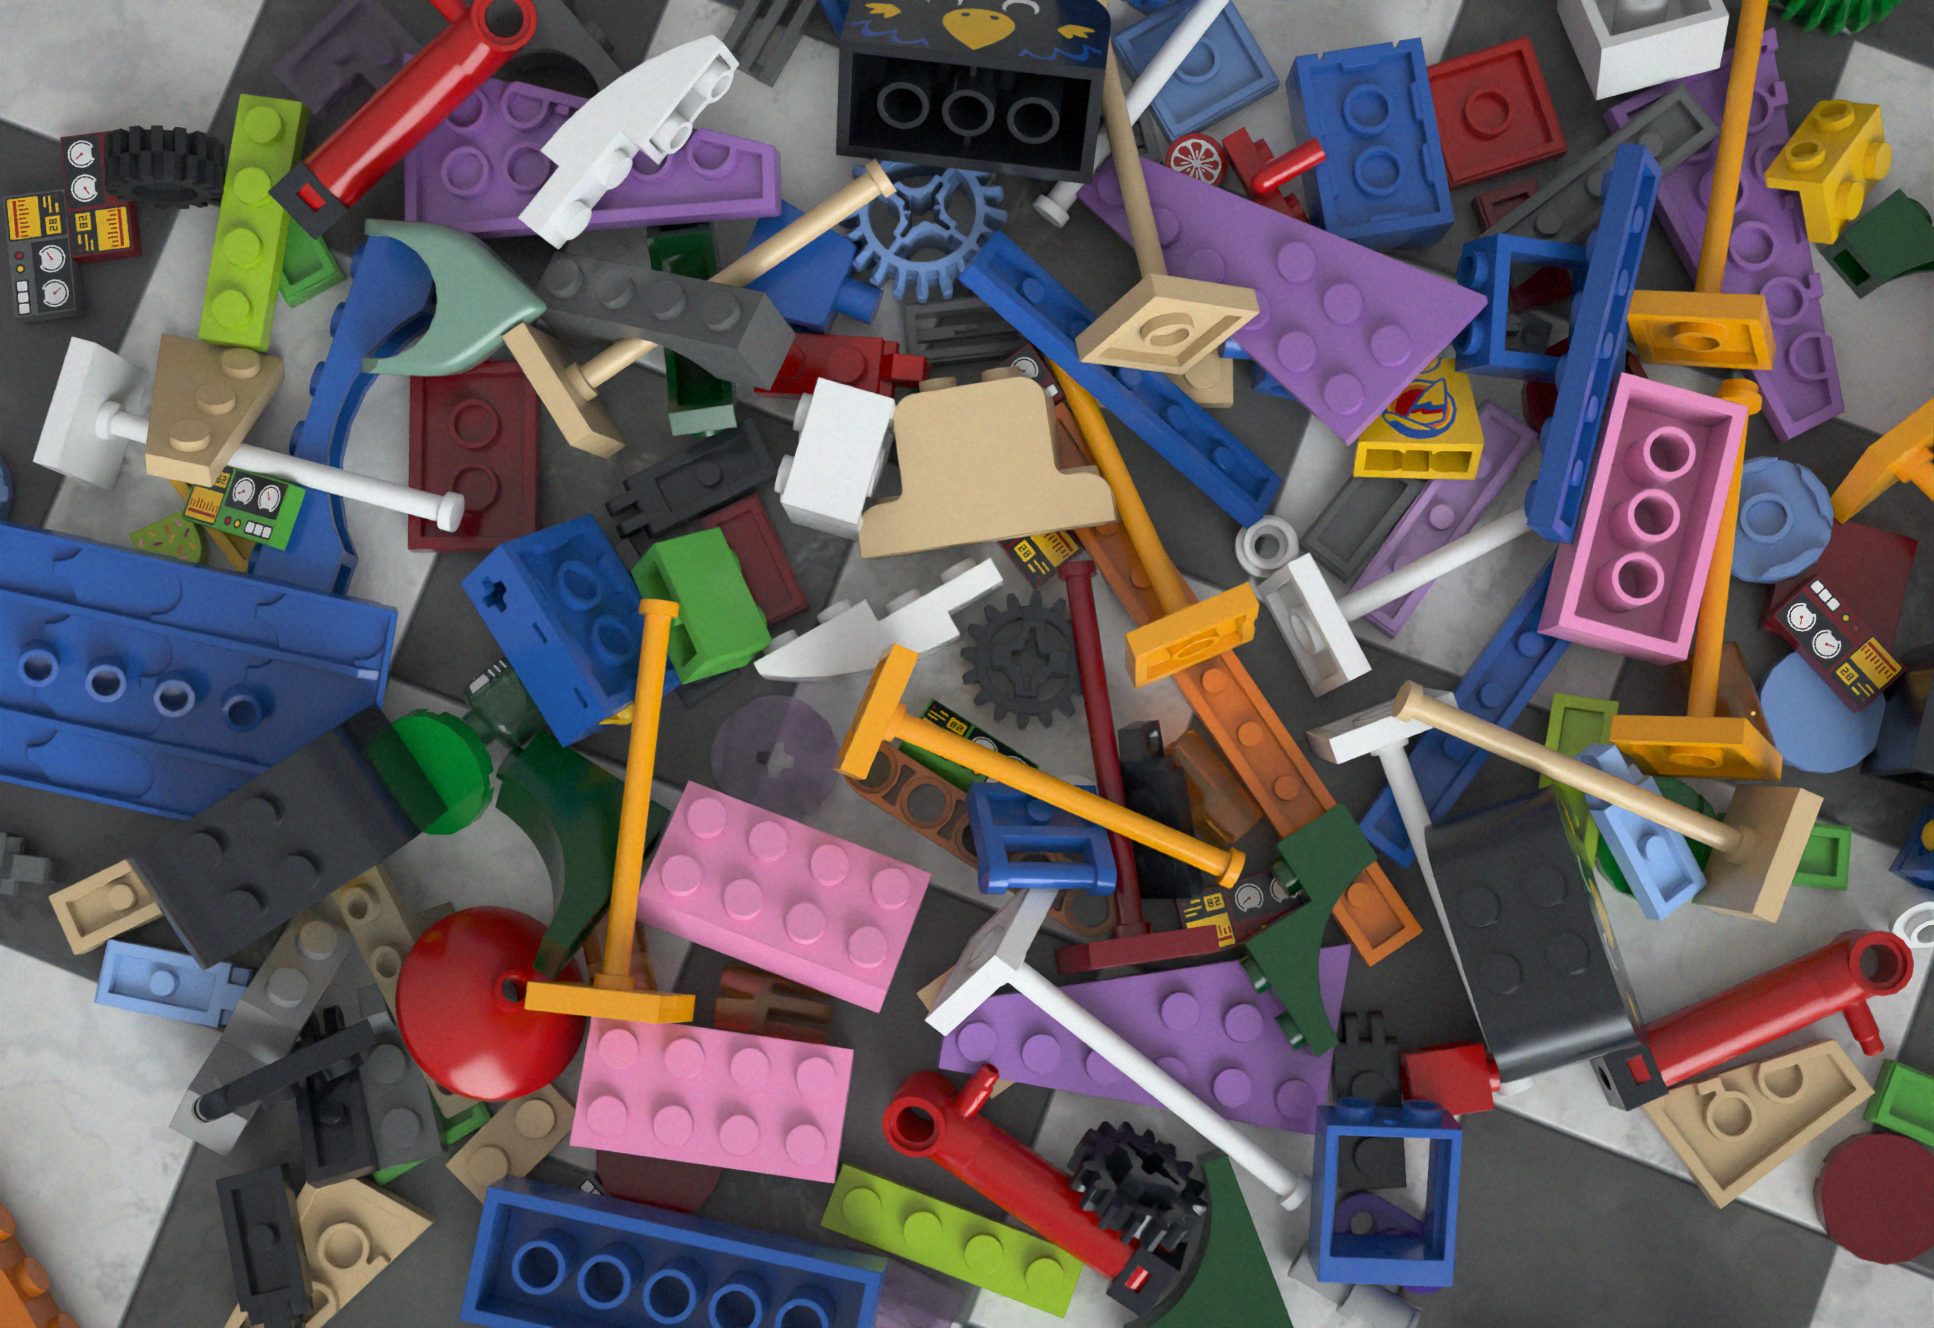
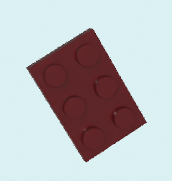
[408,361,541,553]

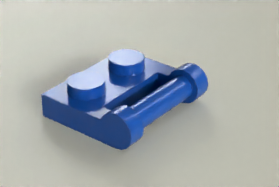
[965,782,1117,896]

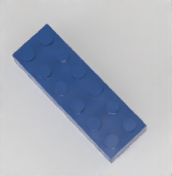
[459,1175,889,1328]

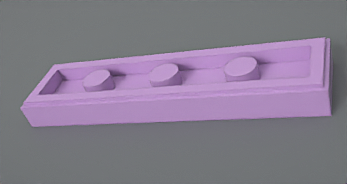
[1345,398,1539,639]

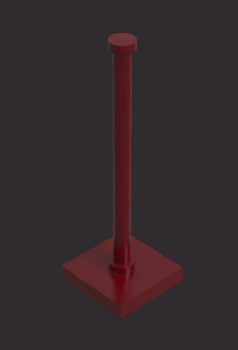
[1054,560,1220,976]

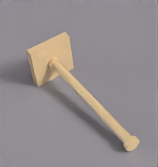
[1075,0,1260,375]
[502,158,897,459]
[1392,680,1824,924]

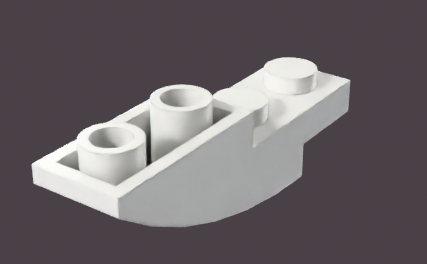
[518,34,739,250]
[754,557,1003,683]

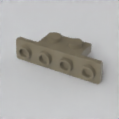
[331,861,481,1118]

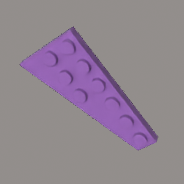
[1603,27,1845,444]
[403,53,782,239]
[1076,155,1488,447]
[936,943,1352,1135]

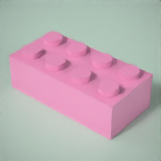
[1537,372,1748,666]
[637,780,932,1014]
[569,1017,855,1183]

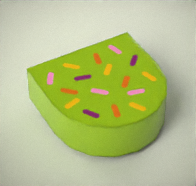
[129,510,209,565]

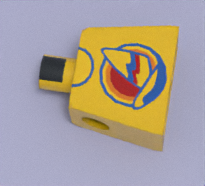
[1353,358,1484,480]

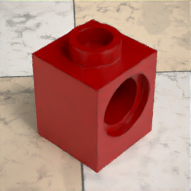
[1399,1039,1500,1116]

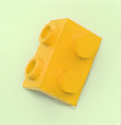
[1764,99,1892,245]

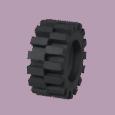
[104,125,225,209]

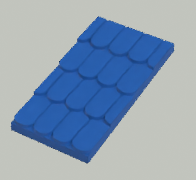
[0,519,398,822]

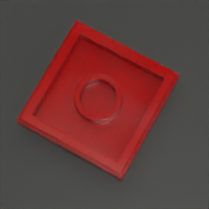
[1427,35,1568,192]

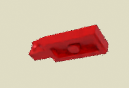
[754,332,932,400]

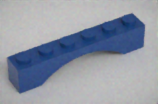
[248,235,437,595]

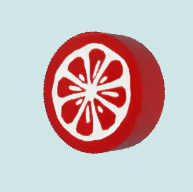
[1163,133,1227,188]

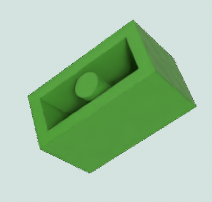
[630,527,772,685]

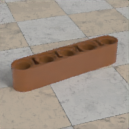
[843,741,1118,937]

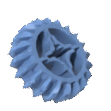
[838,159,1007,304]

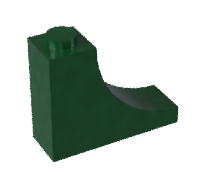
[495,730,671,981]
[1123,1148,1294,1328]

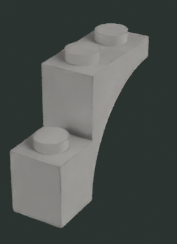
[169,909,356,1158]

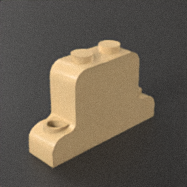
[858,366,1122,560]

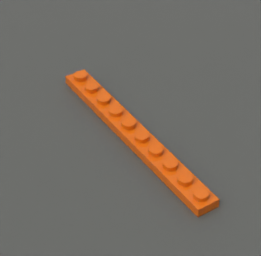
[1055,401,1423,967]

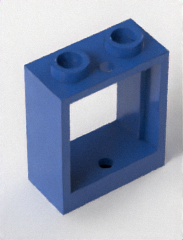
[1452,233,1628,384]
[1308,1097,1462,1287]

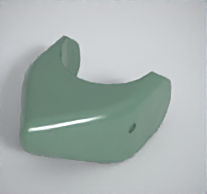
[361,219,547,376]

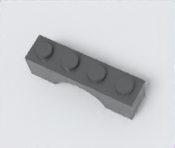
[487,0,634,92]
[535,250,796,390]

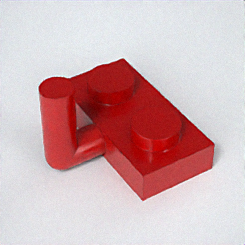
[1222,127,1326,225]

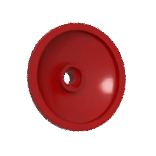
[395,906,587,1102]

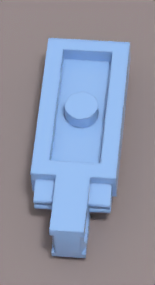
[1574,743,1708,921]
[94,938,254,1028]

